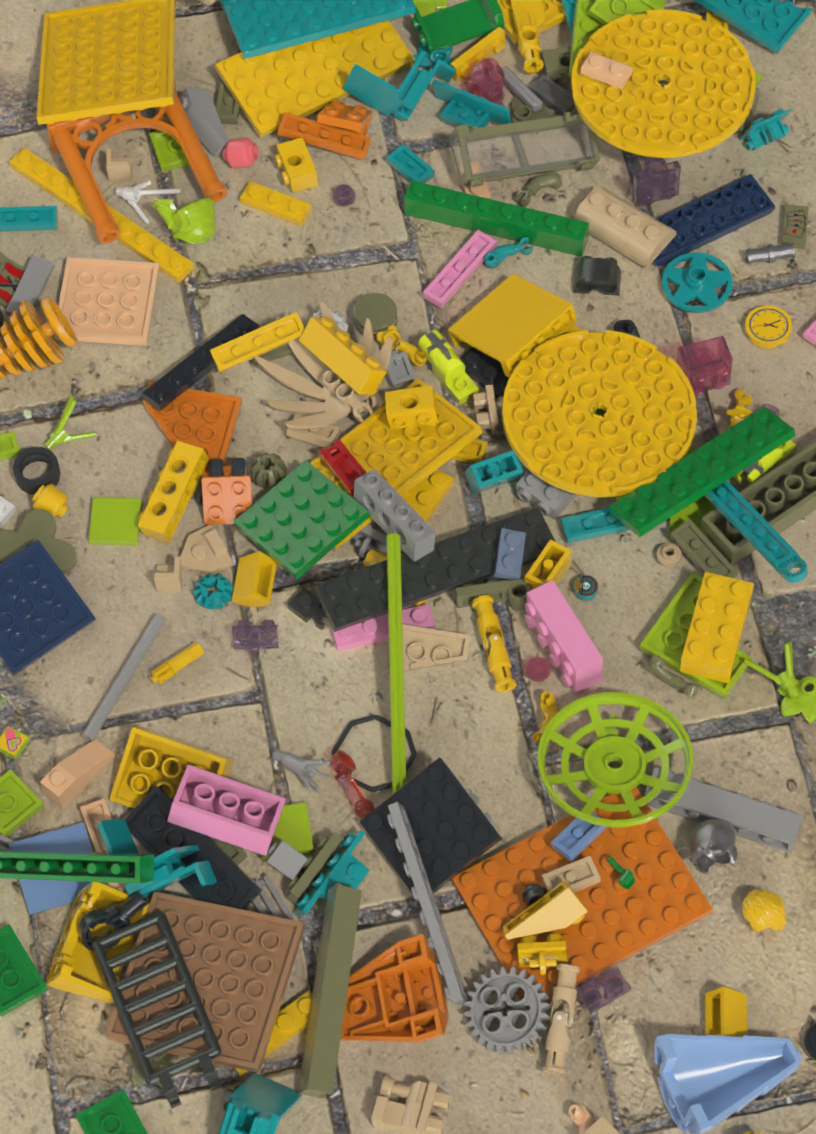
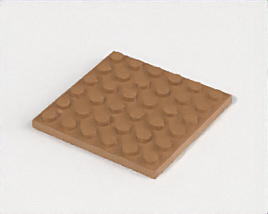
[105,891,305,1073]

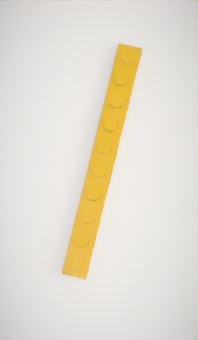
[9,147,195,283]

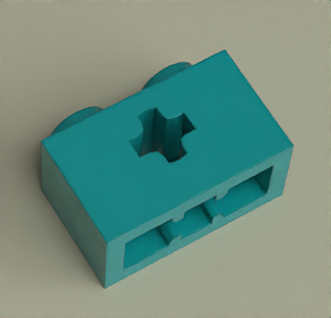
[464,450,523,495]

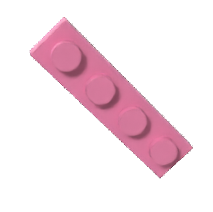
[423,230,497,309]
[332,604,435,651]

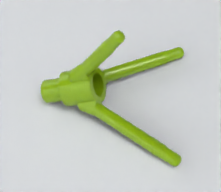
[44,396,97,450]
[744,641,799,698]

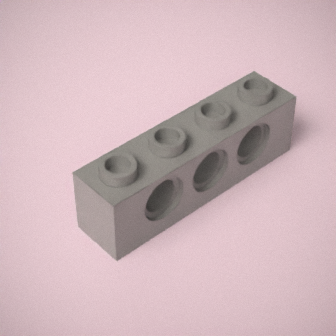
[354,469,436,562]

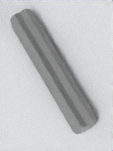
[498,66,543,112]

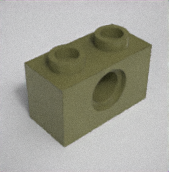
[541,46,572,85]

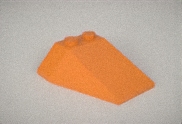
[340,934,449,1042]

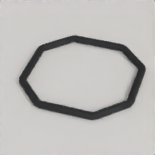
[332,715,417,792]

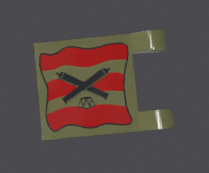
[0,252,26,308]

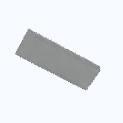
[6,255,55,316]

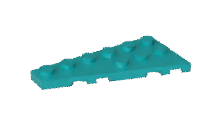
[694,0,813,54]

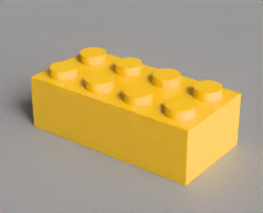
[680,572,754,684]

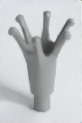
[273,749,331,792]

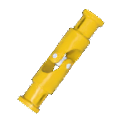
[472,595,517,693]

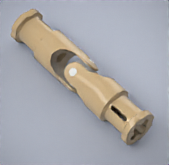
[542,964,580,1076]

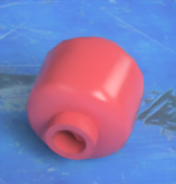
[223,138,258,168]

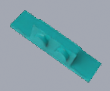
[432,79,512,130]
[293,830,370,916]

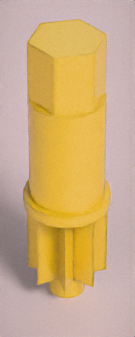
[150,642,204,685]

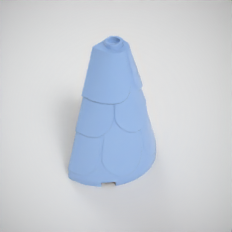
[654,1034,802,1134]

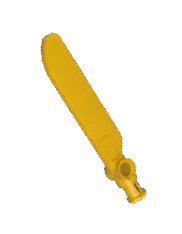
[510,0,546,73]

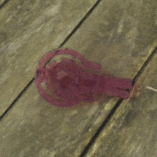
[465,58,505,105]

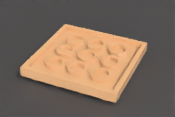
[53,257,160,346]

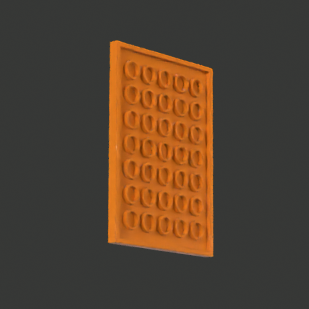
[452,787,713,1011]

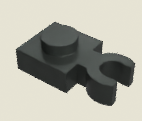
[287,588,328,630]

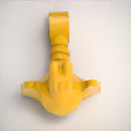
[726,388,754,429]

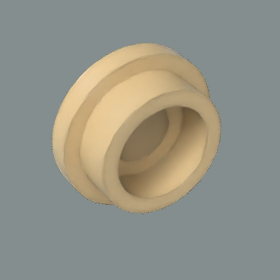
[657,543,682,567]

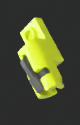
[418,329,479,405]
[735,440,797,488]

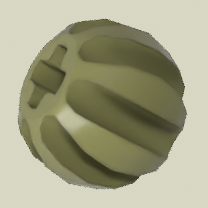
[250,452,287,488]

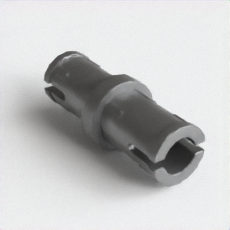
[746,242,795,265]

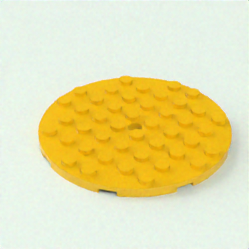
[571,9,756,158]
[502,330,697,497]

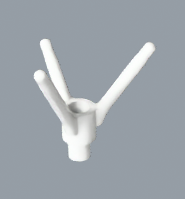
[116,181,181,224]

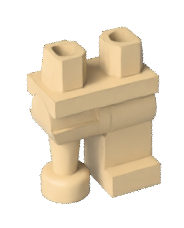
[371,1076,451,1134]

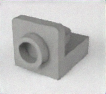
[387,350,415,387]

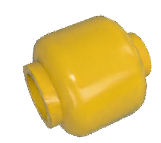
[32,484,69,518]

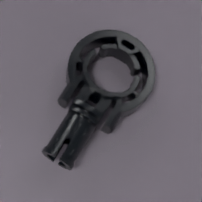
[78,891,148,951]

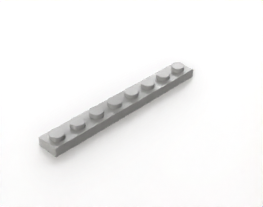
[387,802,469,1006]

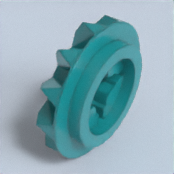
[193,572,233,609]

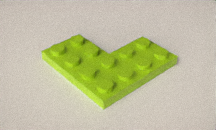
[639,572,752,699]

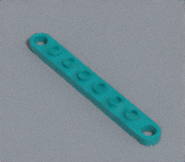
[705,481,808,583]

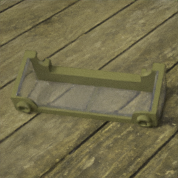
[448,112,600,187]

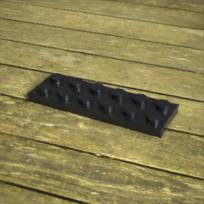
[125,785,262,910]

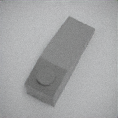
[179,87,228,157]

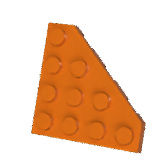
[143,382,242,480]

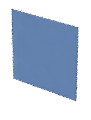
[9,822,103,915]

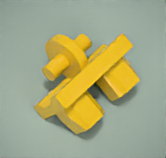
[518,934,567,975]

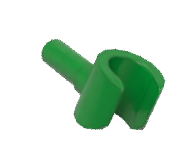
[607,856,635,890]

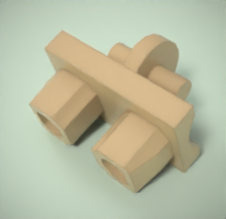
[473,385,503,435]

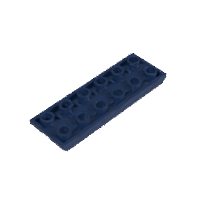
[653,174,775,266]

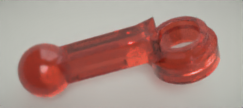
[330,750,375,819]

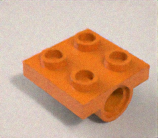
[317,101,373,136]

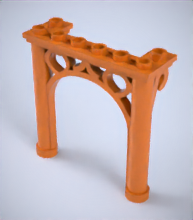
[46,81,227,244]

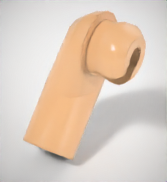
[568,1104,594,1134]

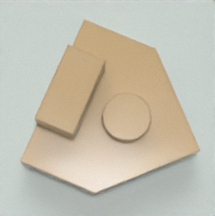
[180,524,234,575]

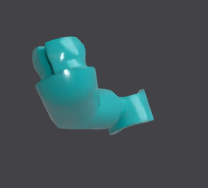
[484,237,533,268]

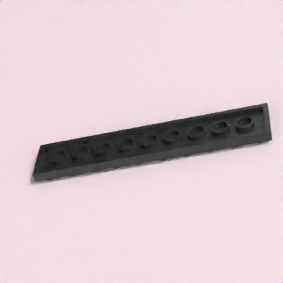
[314,507,556,632]

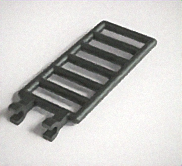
[92,911,222,1108]

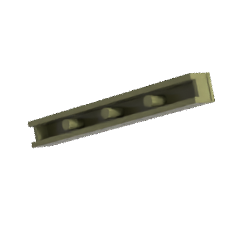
[298,883,362,1099]

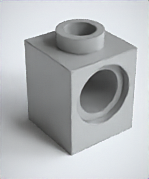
[267,840,308,880]

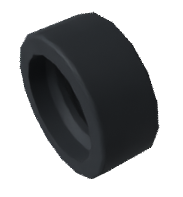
[13,447,61,495]

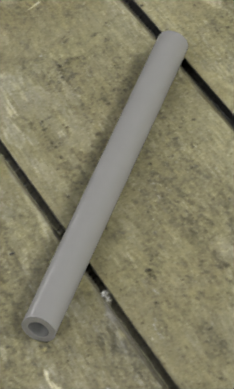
[82,614,166,742]

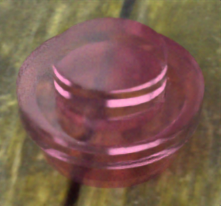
[526,657,551,682]

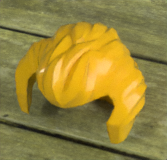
[742,889,787,933]

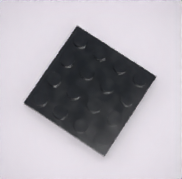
[359,757,503,903]

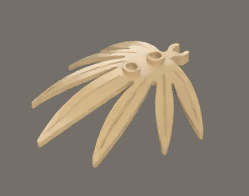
[255,302,392,429]

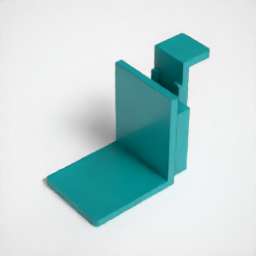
[343,50,456,122]
[97,819,217,898]
[218,1073,302,1134]

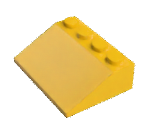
[109,727,234,809]

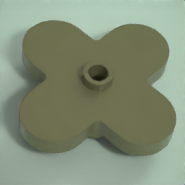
[0,509,77,574]

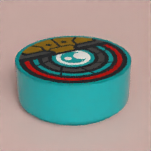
[573,575,598,601]

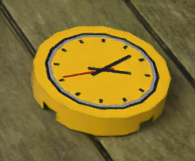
[744,305,792,349]

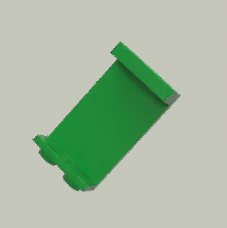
[411,0,505,54]

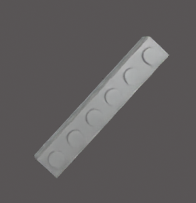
[645,767,804,854]

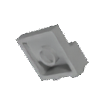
[516,470,577,520]

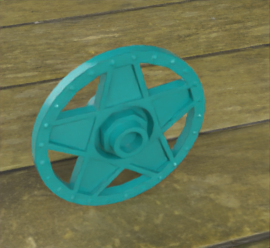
[662,252,733,313]

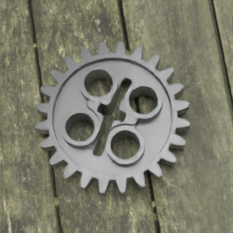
[464,966,551,1055]

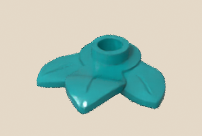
[413,40,453,69]

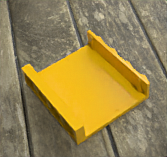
[448,273,577,378]

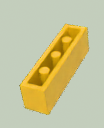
[299,316,387,395]

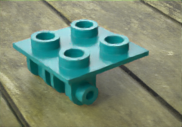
[740,108,792,151]

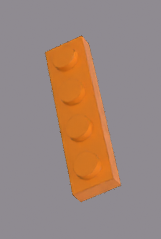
[277,112,371,161]

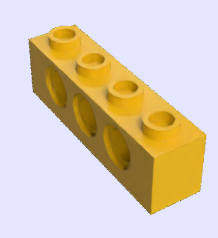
[138,441,209,543]

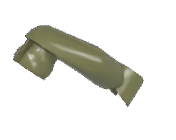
[516,172,562,207]
[648,655,700,696]

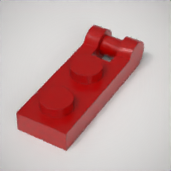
[318,439,366,496]

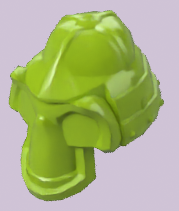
[153,197,216,244]

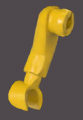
[532,691,558,745]

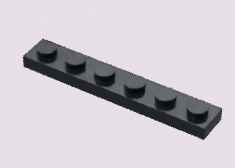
[142,314,260,411]

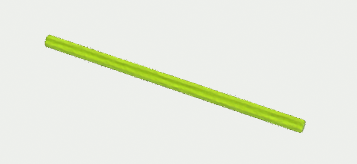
[387,533,406,794]

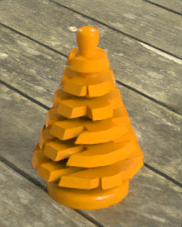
[0,296,78,380]

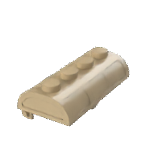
[575,185,677,268]

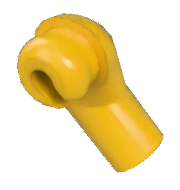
[395,339,428,366]

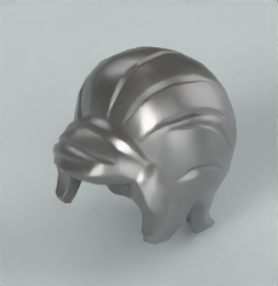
[689,819,738,874]

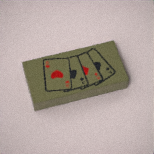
[782,204,809,249]

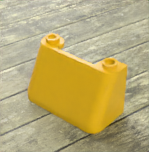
[46,882,150,1003]

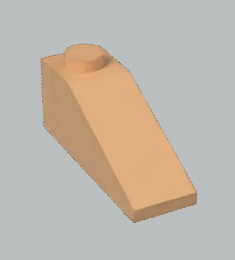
[40,739,115,810]

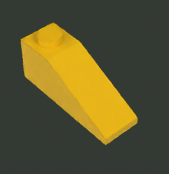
[502,879,588,939]

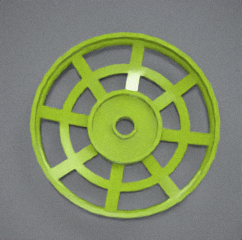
[538,692,694,827]

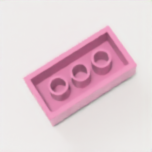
[524,580,603,694]
[167,765,286,856]

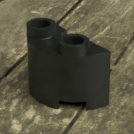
[573,256,621,296]

